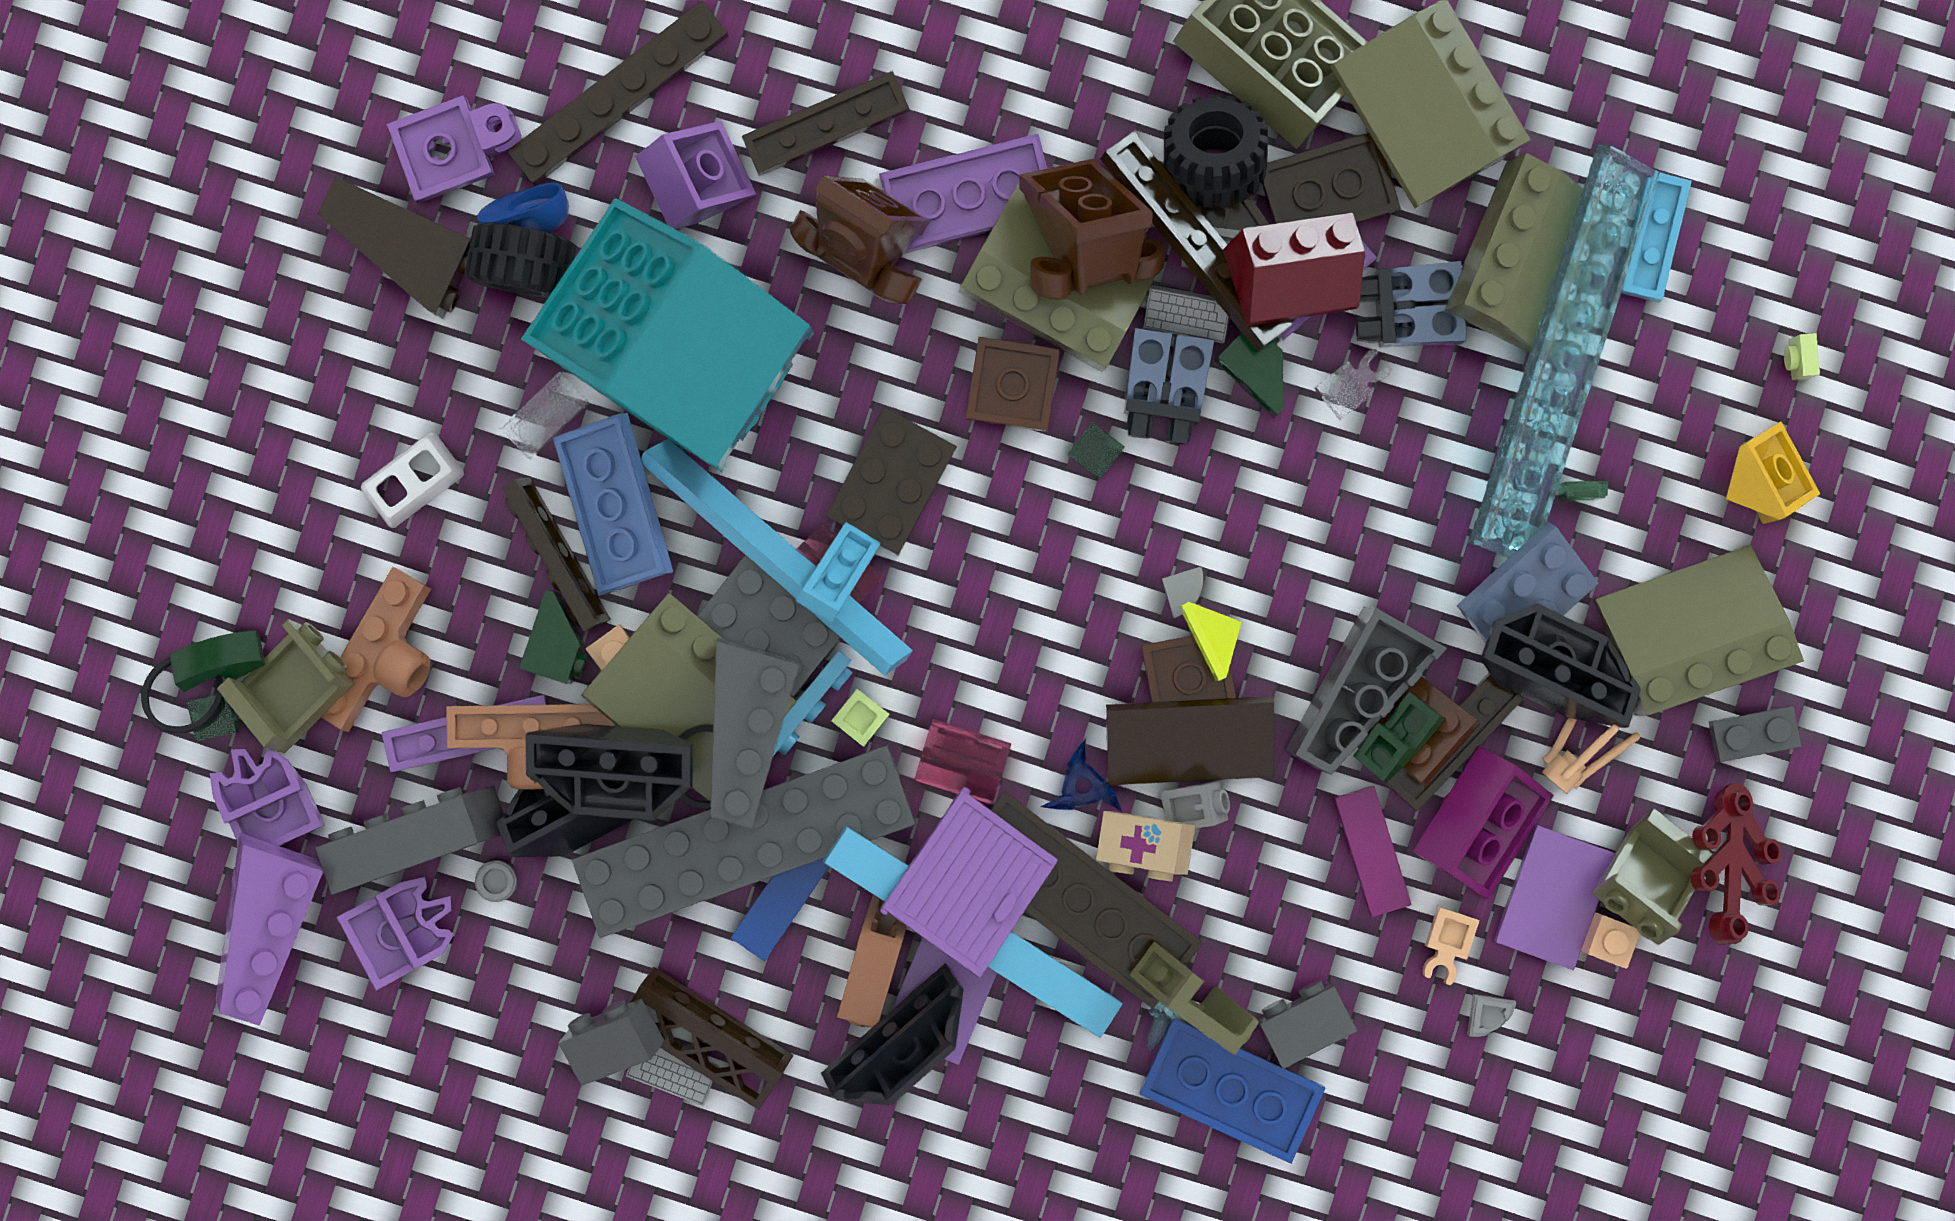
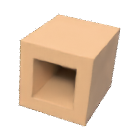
[1581,912,1640,969]

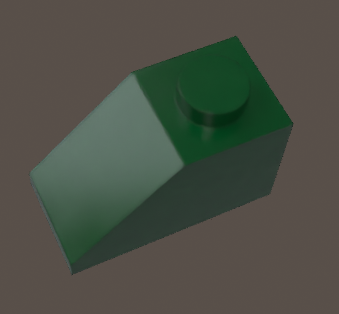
[1215,333,1284,418]
[519,589,588,684]

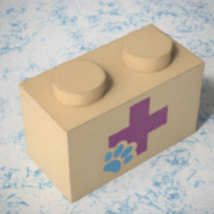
[1096,811,1195,881]

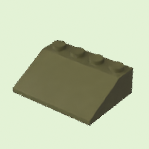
[1172,0,1367,149]
[1330,0,1531,208]
[1444,153,1614,364]
[958,183,1155,372]
[1594,545,1804,716]
[581,593,797,801]

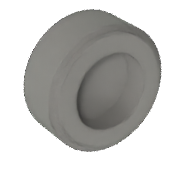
[475,860,518,902]

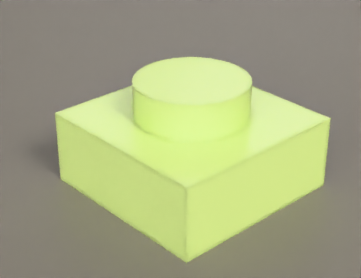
[1784,333,1820,380]
[832,688,890,747]

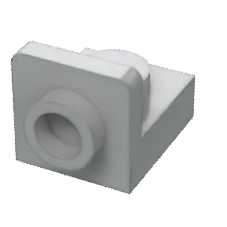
[1160,780,1230,829]

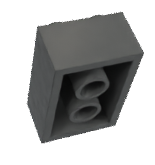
[697,555,842,697]

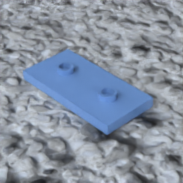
[553,413,674,596]

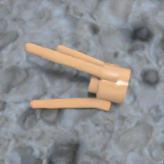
[1542,718,1640,794]

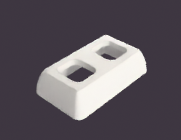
[361,432,464,528]

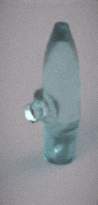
[1146,1003,1174,1051]

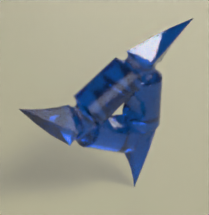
[1040,738,1123,813]

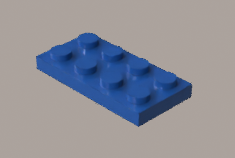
[1139,1017,1326,1164]

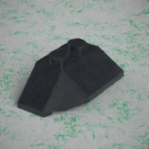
[1480,603,1641,728]
[525,724,693,821]
[496,789,634,857]
[821,963,964,1105]

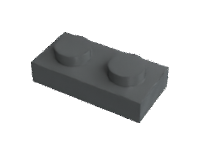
[1708,706,1802,762]

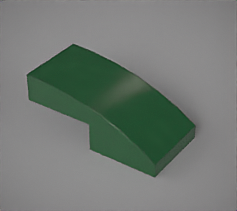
[170,631,265,692]
[1353,692,1446,782]

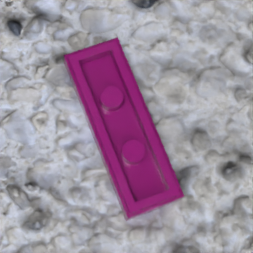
[1334,786,1412,917]

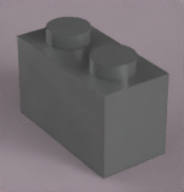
[1257,980,1357,1069]
[558,998,665,1086]

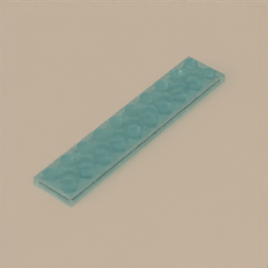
[1469,144,1660,558]

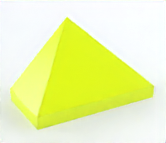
[1179,602,1242,681]

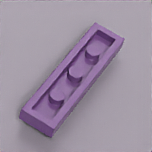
[381,695,548,773]

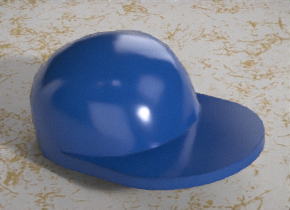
[477,183,569,233]

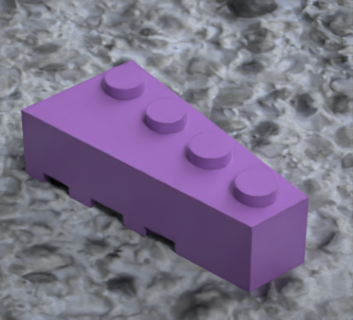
[215,833,323,1026]

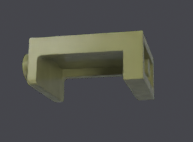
[217,619,354,754]
[1592,809,1713,946]
[1130,941,1259,1055]

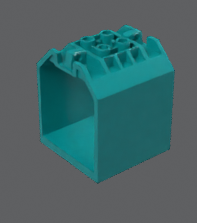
[521,198,814,473]

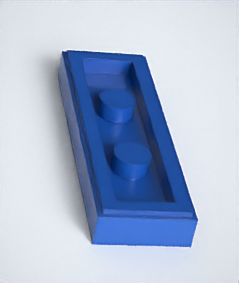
[731,857,829,962]

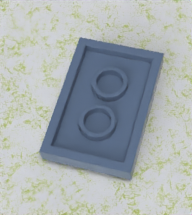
[1457,522,1599,643]

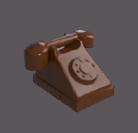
[1019,158,1165,300]
[790,176,930,305]

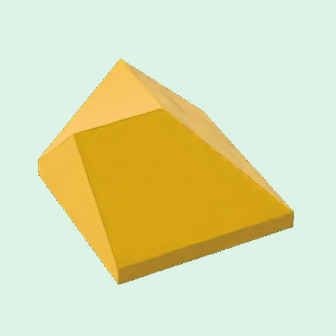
[1726,422,1820,524]

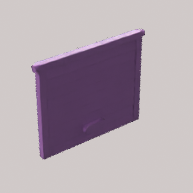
[879,787,1058,978]

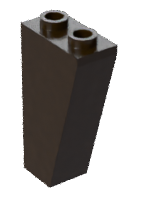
[318,177,471,319]

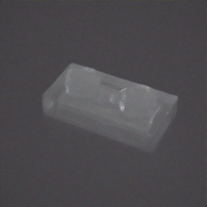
[500,372,590,460]

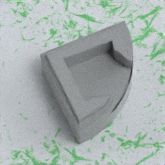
[1161,567,1203,618]
[1467,994,1516,1037]

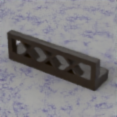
[630,967,794,1110]

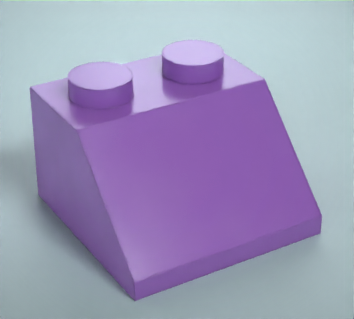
[635,121,756,229]

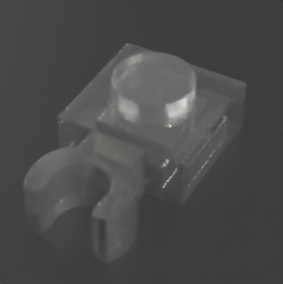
[1314,349,1392,421]

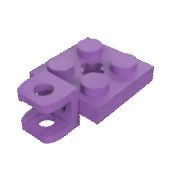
[387,95,523,204]

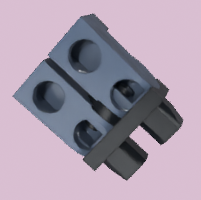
[1356,261,1467,348]
[1123,328,1214,445]

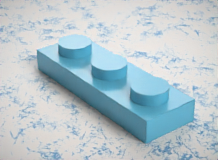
[1619,171,1692,303]
[796,522,881,623]
[773,650,853,756]

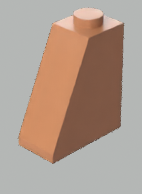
[837,894,907,1027]

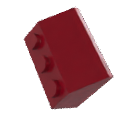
[1223,213,1365,326]

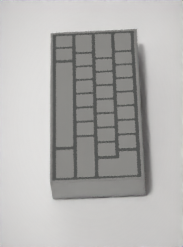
[1144,285,1230,343]
[626,1048,719,1106]

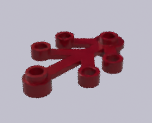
[1690,783,1782,945]

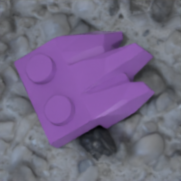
[209,749,325,846]
[336,877,454,991]

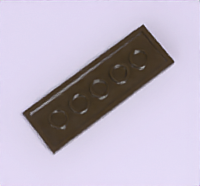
[991,791,1203,1009]

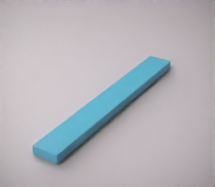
[641,439,913,675]
[823,826,1123,1038]

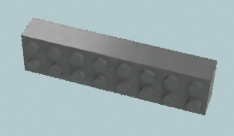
[571,745,916,939]

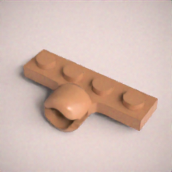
[321,567,431,732]
[447,704,616,789]

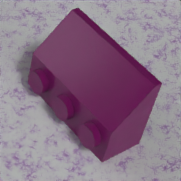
[1413,746,1554,900]

